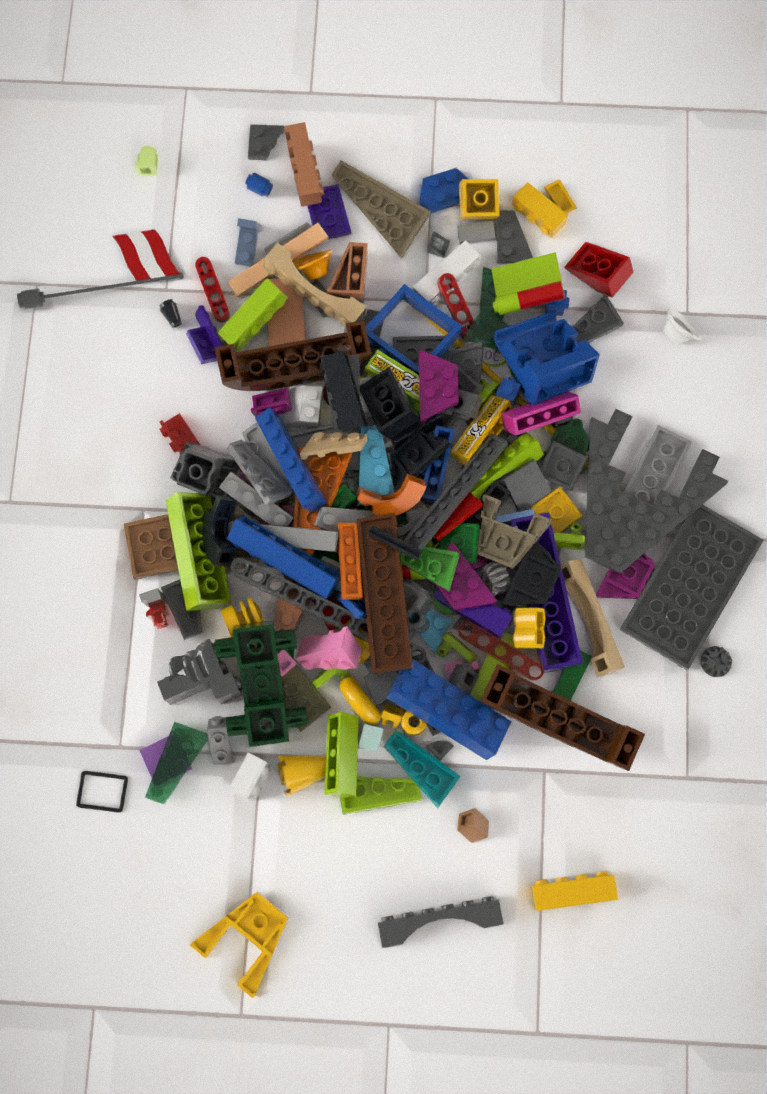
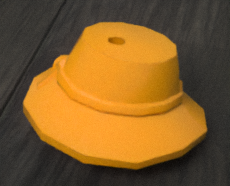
[293,249,332,280]

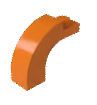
[357,474,426,515]

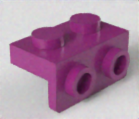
[250,387,292,417]

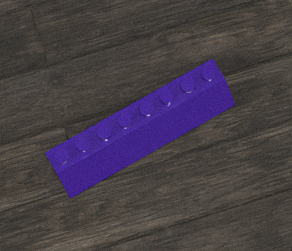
[509,512,583,674]

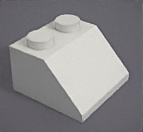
[283,385,324,429]

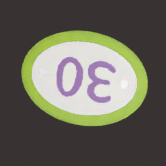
[483,344,507,367]

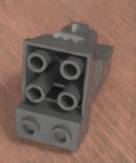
[157,639,243,705]

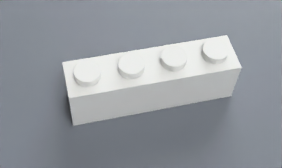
[413,240,481,306]

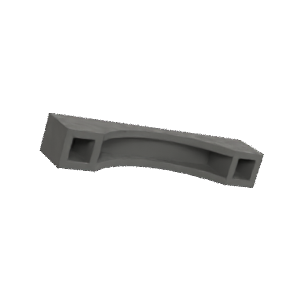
[378,896,504,948]

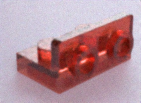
[159,413,200,454]

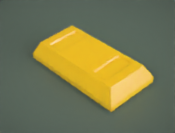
[544,179,577,214]

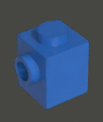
[544,290,570,316]
[496,377,522,405]

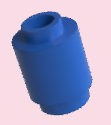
[245,172,273,197]

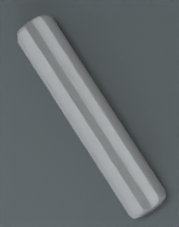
[264,222,311,255]

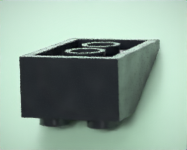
[360,367,420,439]

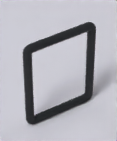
[76,771,128,813]

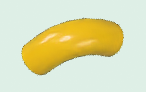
[339,677,382,726]

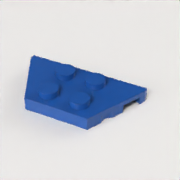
[419,168,469,213]

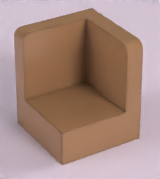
[457,808,489,843]

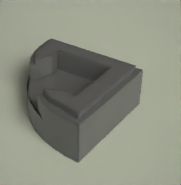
[426,741,454,761]

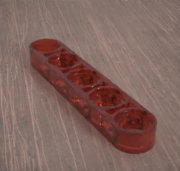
[458,621,544,681]

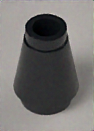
[159,299,182,328]

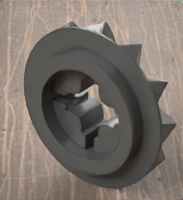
[700,646,733,677]

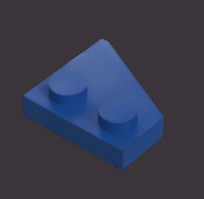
[337,593,366,619]

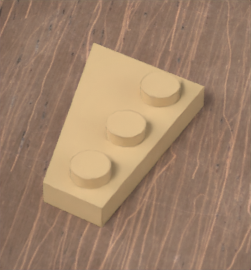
[300,432,368,460]

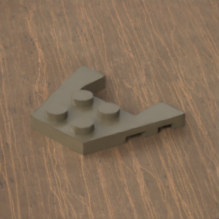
[477,494,552,569]

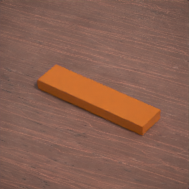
[337,523,362,600]

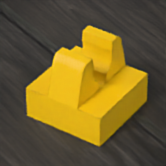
[381,703,405,729]

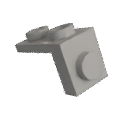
[207,716,233,765]

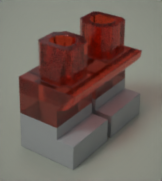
[139,588,170,629]

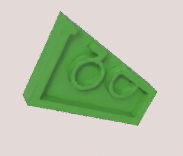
[400,546,460,591]

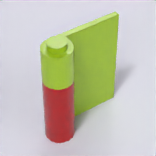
[491,252,565,315]

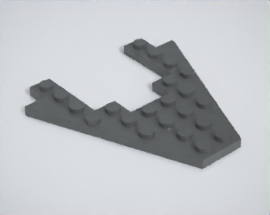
[585,409,728,574]

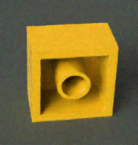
[459,179,499,221]

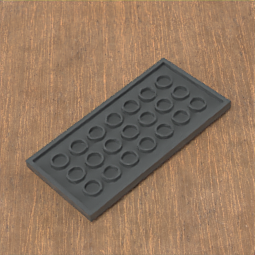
[619,505,764,671]

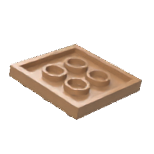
[124,514,179,580]

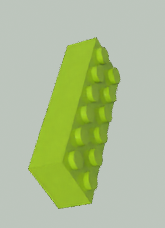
[166,492,231,611]

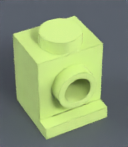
[135,146,159,176]

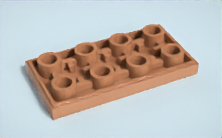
[267,279,306,346]

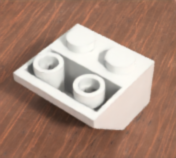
[229,753,272,801]

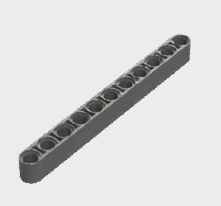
[231,558,427,664]

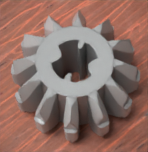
[481,562,511,596]

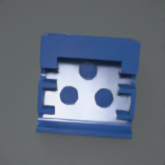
[494,310,600,405]

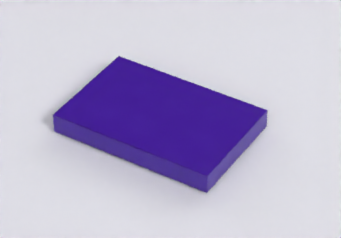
[307,184,352,240]

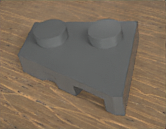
[248,124,285,160]

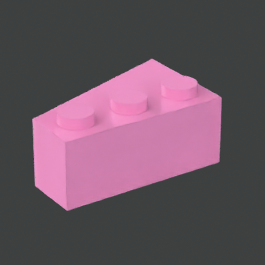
[296,627,362,670]

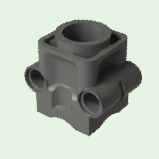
[403,577,434,641]

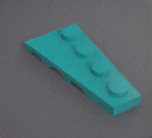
[384,729,461,809]

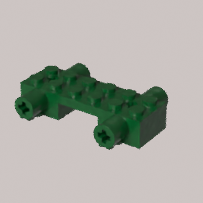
[215,620,308,747]

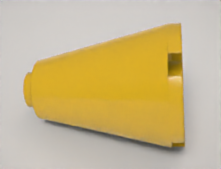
[277,755,326,796]

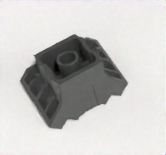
[170,441,239,497]

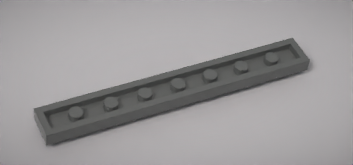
[403,434,508,551]

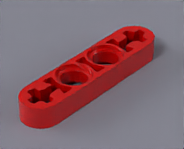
[195,257,230,323]
[437,273,478,342]

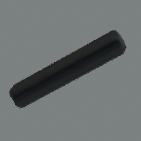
[368,526,422,560]

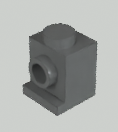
[448,663,479,695]

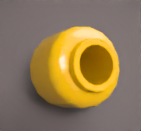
[401,711,427,736]

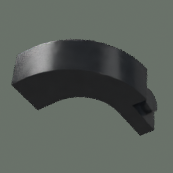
[202,495,237,567]

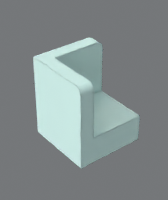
[358,724,384,752]

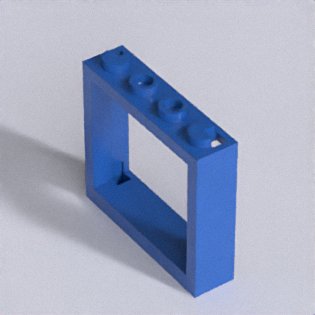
[365,284,462,375]

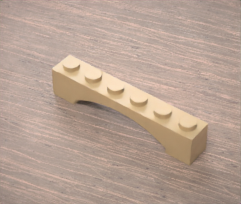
[263,243,366,328]
[561,559,625,678]

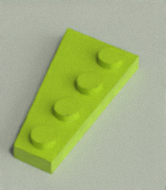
[340,776,422,815]

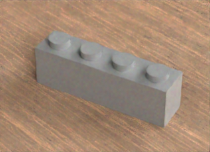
[219,471,294,526]

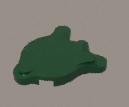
[540,418,589,474]

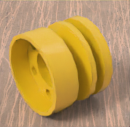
[221,597,265,637]

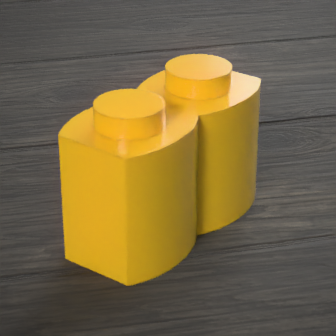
[513,608,545,648]

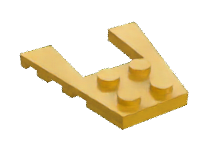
[190,891,289,998]

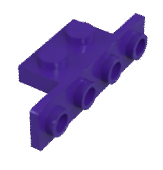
[186,305,225,365]

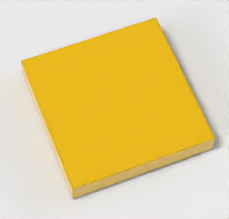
[529,487,583,533]

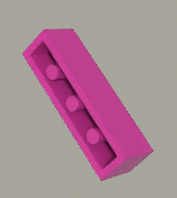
[502,392,581,436]

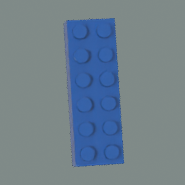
[386,659,512,760]

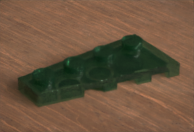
[145,722,209,805]

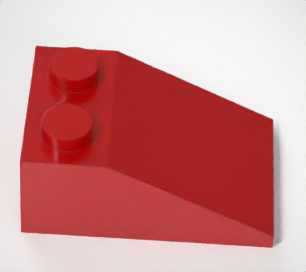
[564,242,634,298]

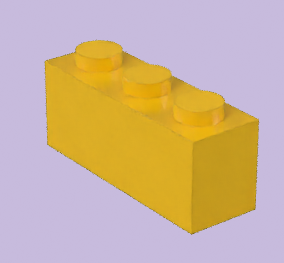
[512,182,568,238]

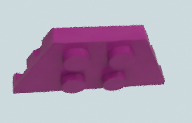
[419,350,459,422]
[434,542,498,611]
[596,554,655,599]

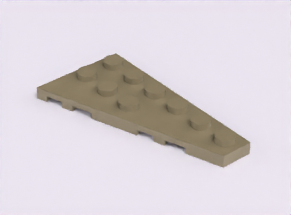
[331,160,431,259]

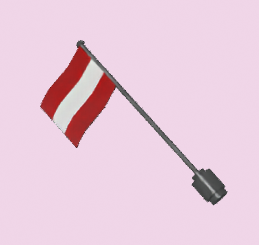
[17,229,184,309]

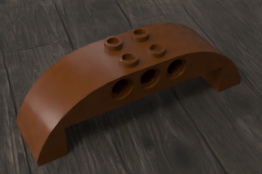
[214,320,372,391]
[480,664,645,771]

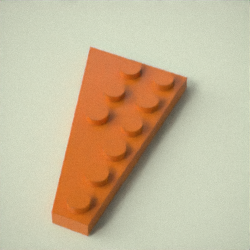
[293,447,353,556]

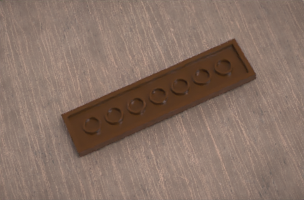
[357,513,413,674]

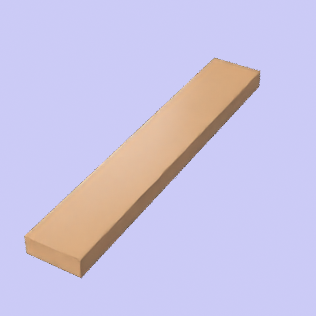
[228,223,329,298]

